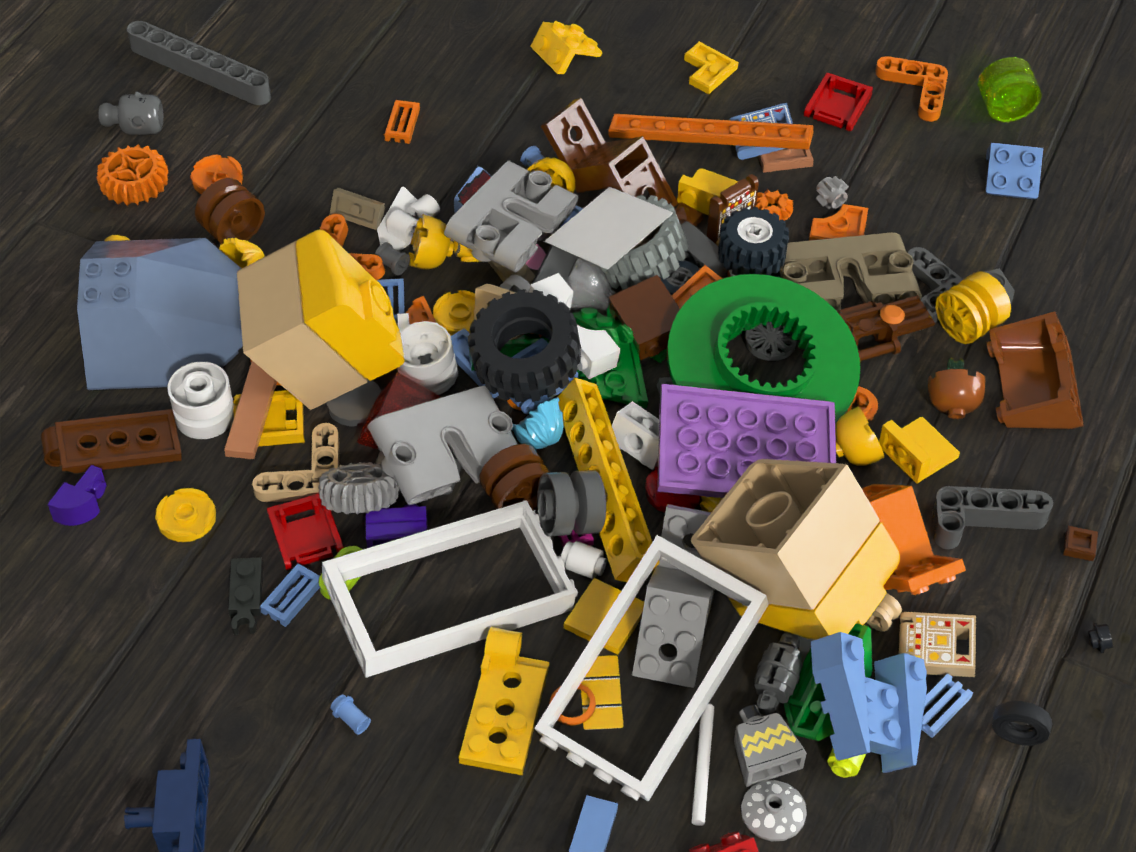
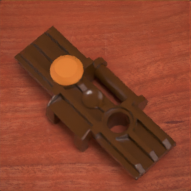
[837,295,935,362]

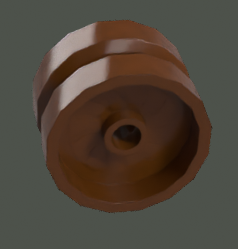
[195,178,265,244]
[479,444,550,511]

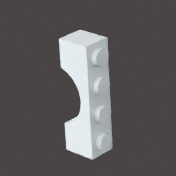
[529,273,620,379]

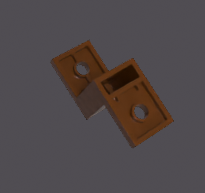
[541,98,679,207]

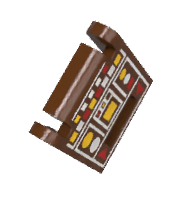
[707,174,759,244]

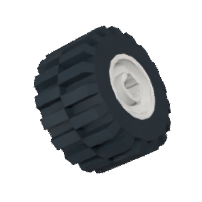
[718,207,789,276]

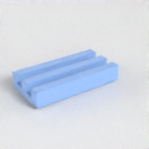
[921,673,973,738]

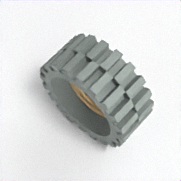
[595,195,688,290]

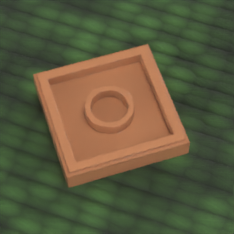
[758,148,814,173]

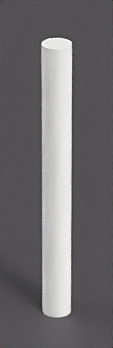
[691,704,714,826]

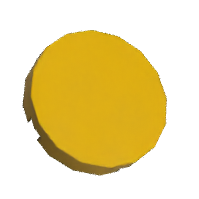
[433,290,475,336]
[155,488,216,542]

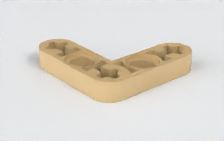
[252,423,339,502]

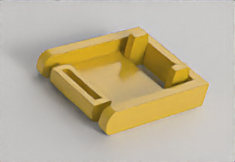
[233,390,305,447]

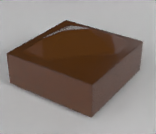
[674,202,703,227]

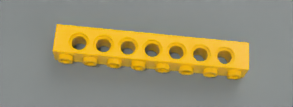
[558,377,660,582]

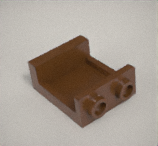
[608,275,680,360]

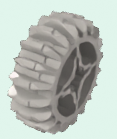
[318,462,400,515]

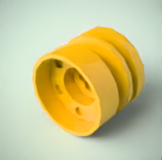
[935,271,1011,344]

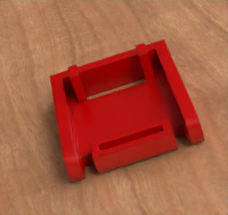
[804,73,873,132]
[267,493,344,570]

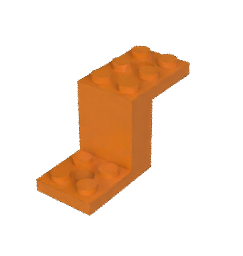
[861,484,966,595]

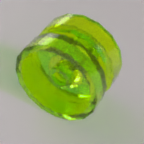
[977,57,1042,122]

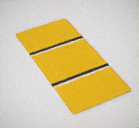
[581,655,623,730]

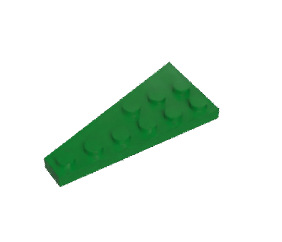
[468,338,648,409]

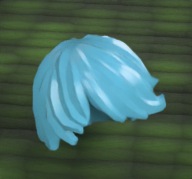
[512,397,564,449]

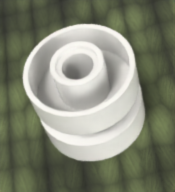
[168,362,234,439]

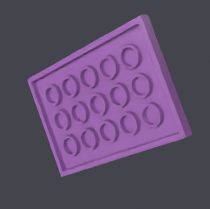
[657,384,836,498]

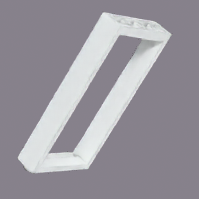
[322,500,578,678]
[534,535,769,801]

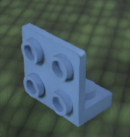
[985,143,1043,199]

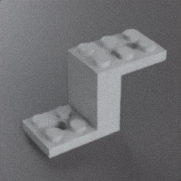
[632,504,715,688]

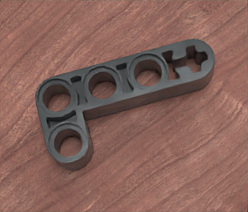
[932,486,1053,549]

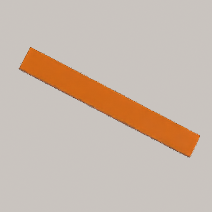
[608,114,814,150]

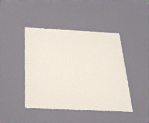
[545,187,673,270]

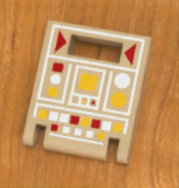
[899,612,976,677]

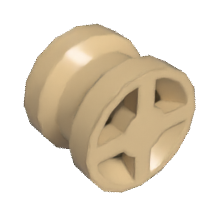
[866,594,902,632]

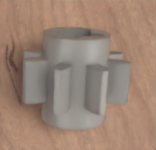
[815,176,849,209]

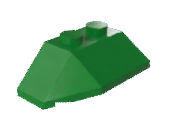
[784,624,872,741]

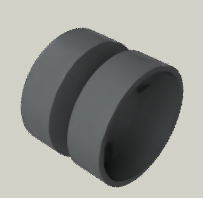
[537,470,606,537]

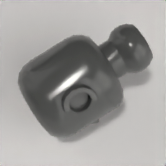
[99,91,163,135]

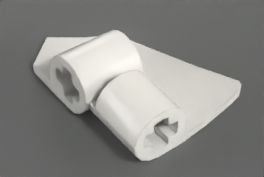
[377,187,440,252]

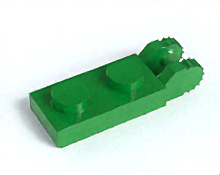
[572,308,634,345]

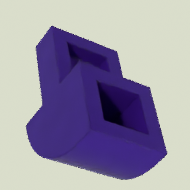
[48,465,107,526]

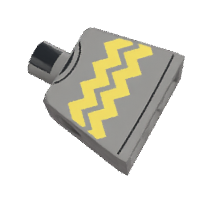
[734,705,807,787]

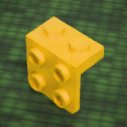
[530,21,602,75]
[677,169,739,215]

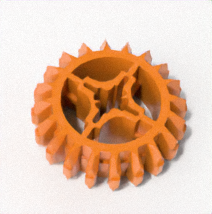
[97,144,169,206]

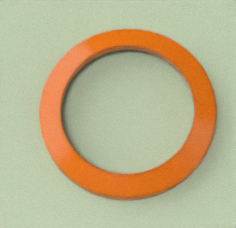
[549,684,596,725]

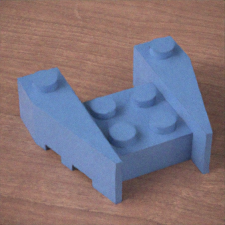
[811,632,927,773]

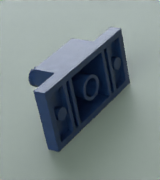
[124,739,210,852]

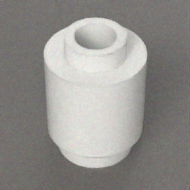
[561,541,607,579]

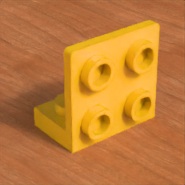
[879,417,960,484]

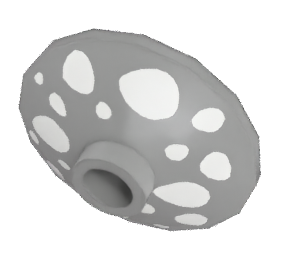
[741,780,807,842]

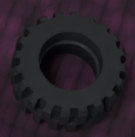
[468,289,581,403]

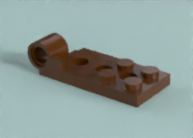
[41,409,182,473]

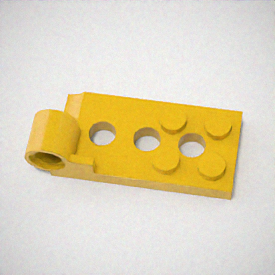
[459,627,550,776]

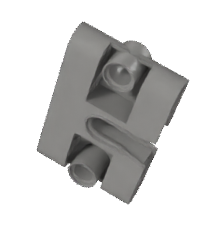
[444,161,578,273]
[367,386,518,505]

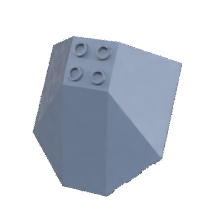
[77,238,243,390]

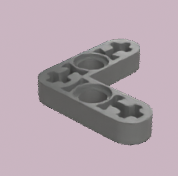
[908,247,963,331]

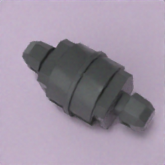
[754,632,803,715]

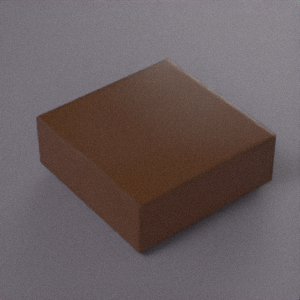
[1063,525,1098,561]

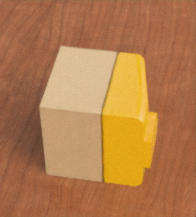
[237,230,405,410]
[691,459,900,640]

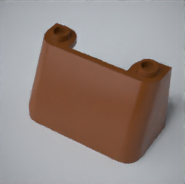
[987,312,1084,429]

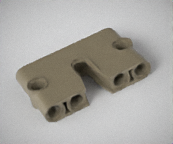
[779,232,922,311]

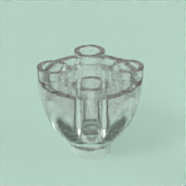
[565,257,616,311]

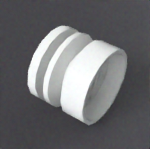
[398,321,458,397]

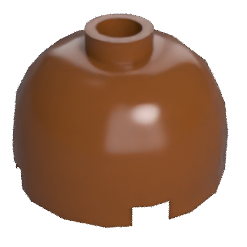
[928,369,985,419]

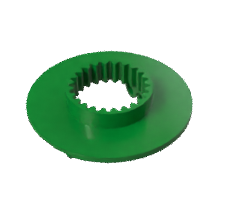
[667,274,860,423]

